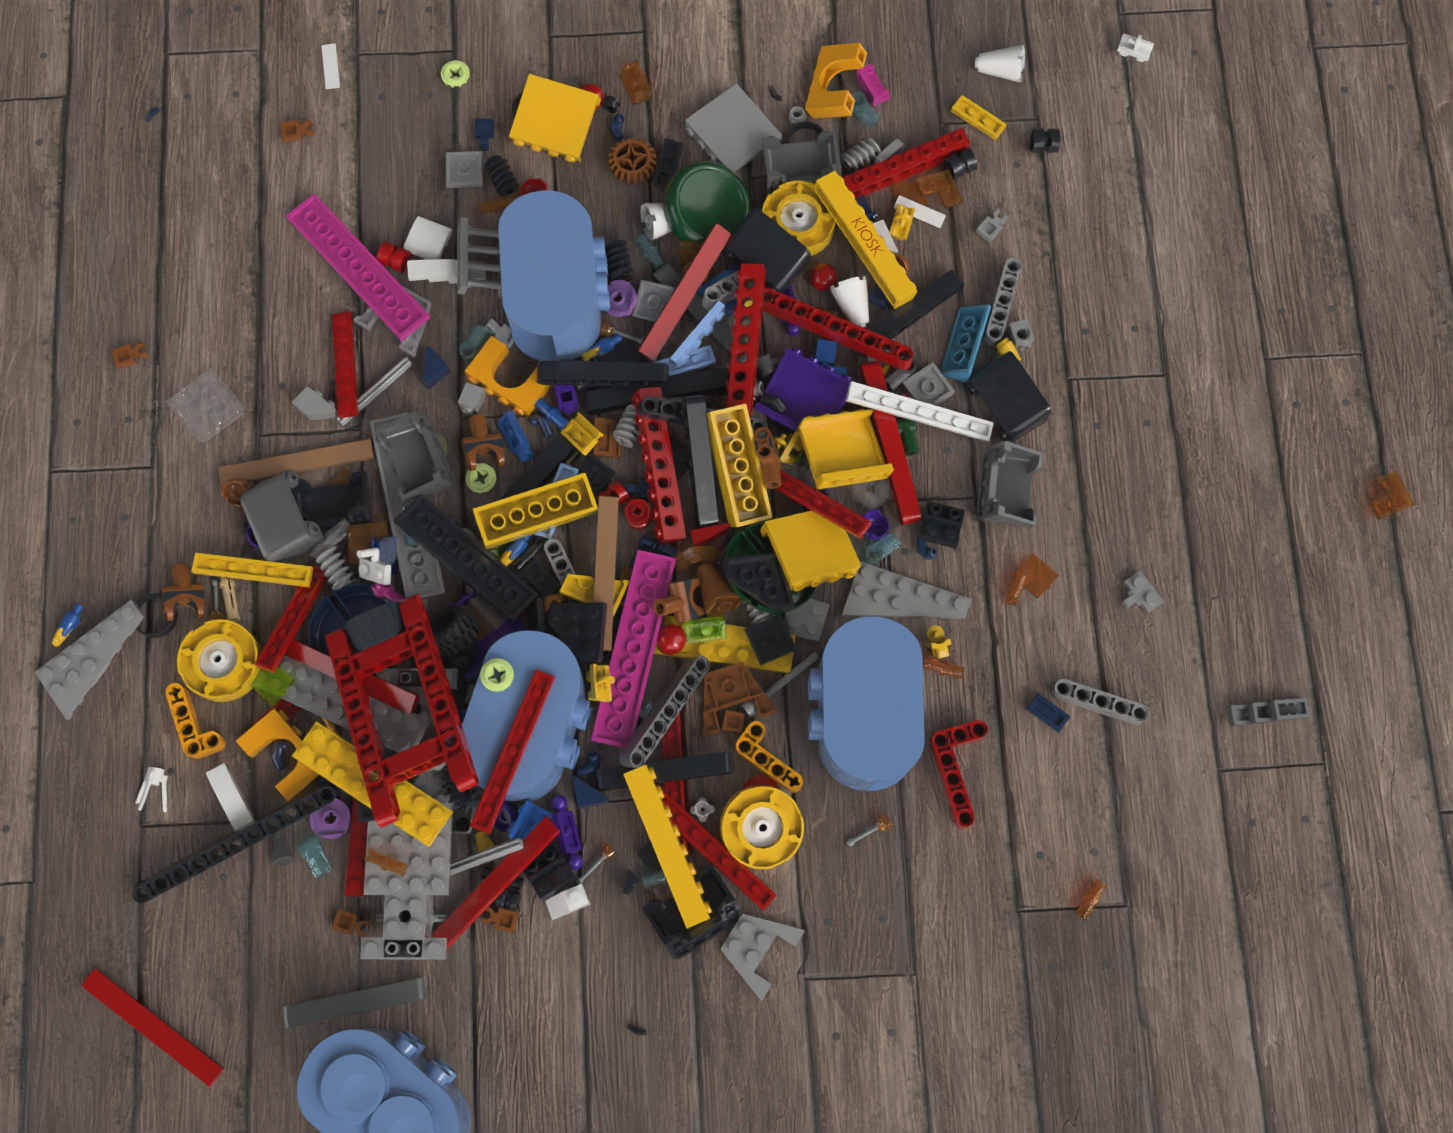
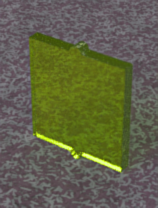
[250,666,296,706]

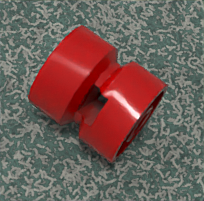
[377,241,412,274]
[594,480,631,506]
[625,499,651,530]

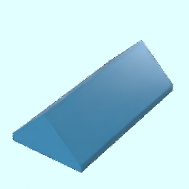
[940,304,991,383]

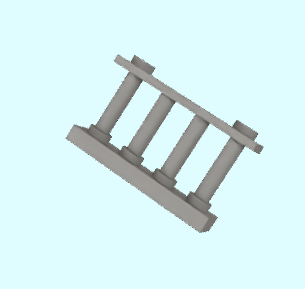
[457,217,502,298]

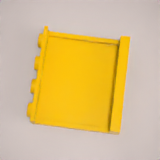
[509,74,601,163]
[797,409,894,490]
[760,511,861,592]

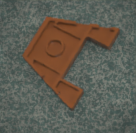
[703,662,778,737]

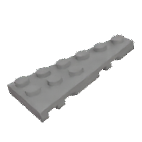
[841,561,971,619]
[35,600,145,720]

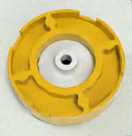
[762,181,836,256]
[177,619,262,702]
[720,785,804,869]

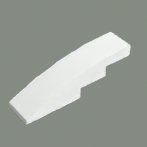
[407,259,486,284]
[206,762,260,836]

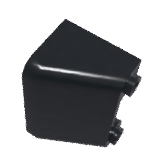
[721,208,811,294]
[966,351,1051,442]
[291,471,372,537]
[642,863,743,960]

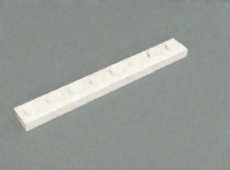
[845,381,994,442]

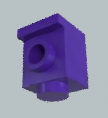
[554,385,579,414]

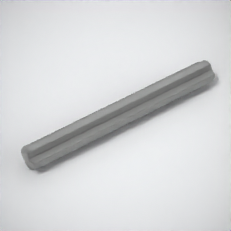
[336,357,412,425]
[450,838,524,876]

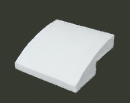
[403,216,453,259]

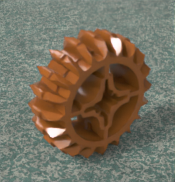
[608,136,657,186]

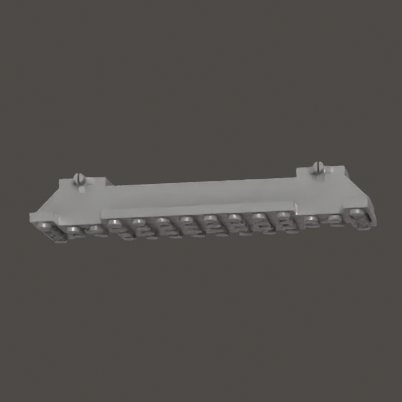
[360,668,459,960]

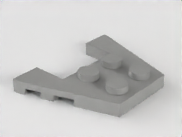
[353,286,432,357]
[720,914,805,1000]

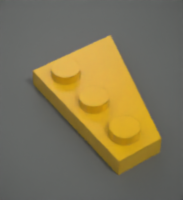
[559,574,630,617]

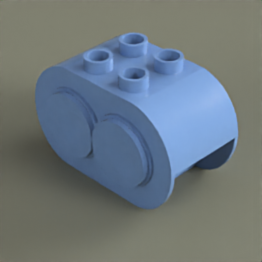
[499,190,611,361]
[808,616,924,791]
[462,631,593,804]
[297,1028,471,1133]

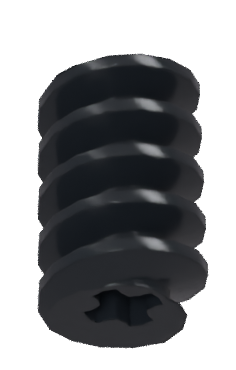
[484,155,519,197]
[605,239,634,281]

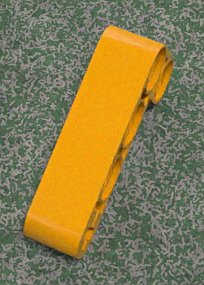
[166,683,226,759]
[735,721,803,793]

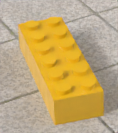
[707,404,773,527]
[473,473,598,549]

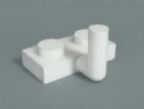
[357,548,391,585]

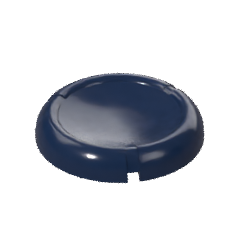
[308,583,395,675]

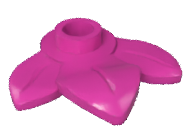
[371,583,406,602]

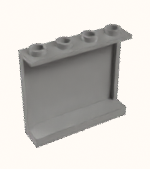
[685,83,782,173]

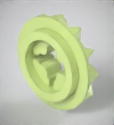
[441,60,470,88]
[465,463,497,494]
[480,658,514,692]

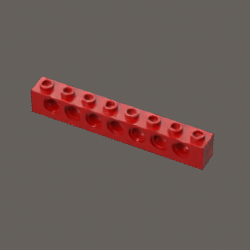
[842,128,970,198]
[724,264,766,417]
[632,387,686,544]

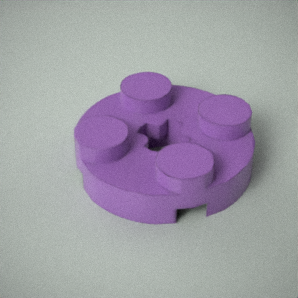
[605,280,637,317]
[310,798,352,839]

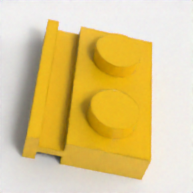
[560,412,603,456]

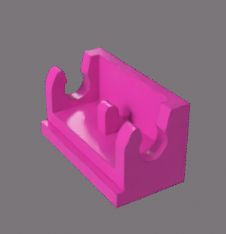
[856,63,890,107]

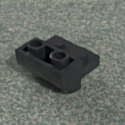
[918,501,965,549]
[523,842,577,902]

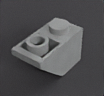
[292,386,338,420]

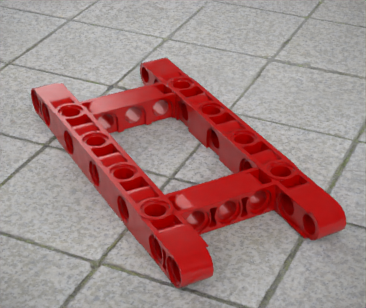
[325,593,479,828]

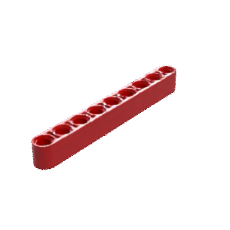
[762,288,914,370]
[859,360,922,526]

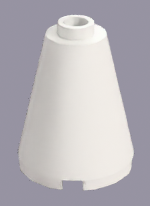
[975,45,1025,82]
[640,202,672,240]
[830,276,869,328]

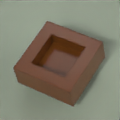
[722,710,745,734]

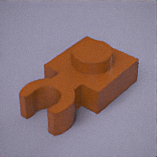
[281,120,315,142]
[111,343,149,369]
[481,907,520,933]
[331,909,372,937]

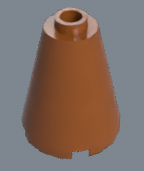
[696,562,742,618]

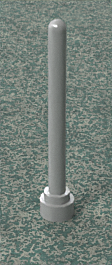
[740,652,819,718]

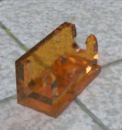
[619,60,652,106]

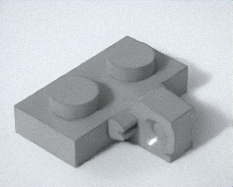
[1121,571,1164,614]

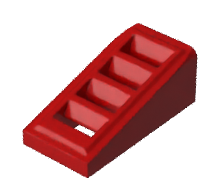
[691,523,729,549]

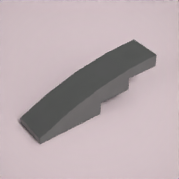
[1226,698,1311,727]

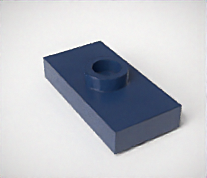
[1025,693,1071,733]

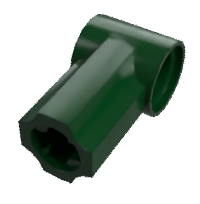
[896,418,919,456]

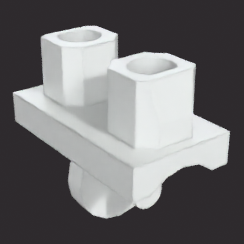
[1117,33,1154,62]

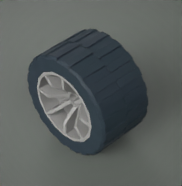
[344,601,406,654]

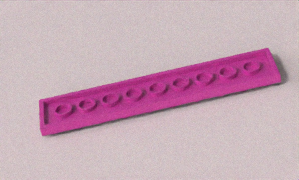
[286,193,430,342]
[591,550,676,748]

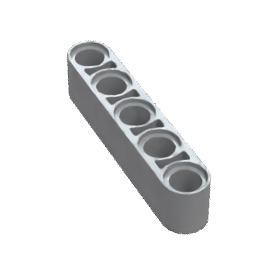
[984,257,1022,347]
[702,269,766,311]
[1051,679,1150,725]

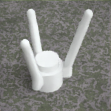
[135,767,168,812]

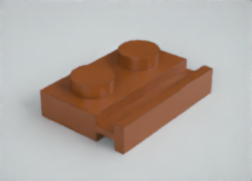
[592,418,621,459]

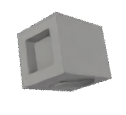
[1006,319,1035,351]
[458,382,486,415]

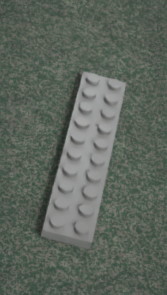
[370,413,446,599]
[253,655,430,753]

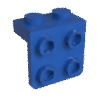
[508,800,553,840]

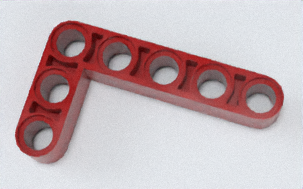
[929,720,988,829]

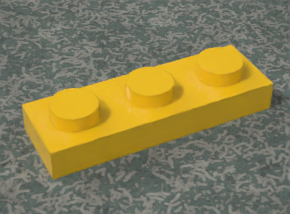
[951,95,1007,141]

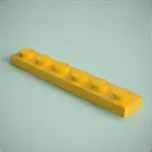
[191,553,313,587]

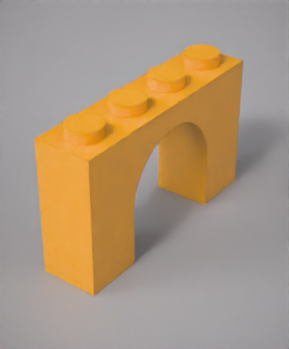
[805,42,867,119]
[465,336,553,418]
[236,709,322,802]

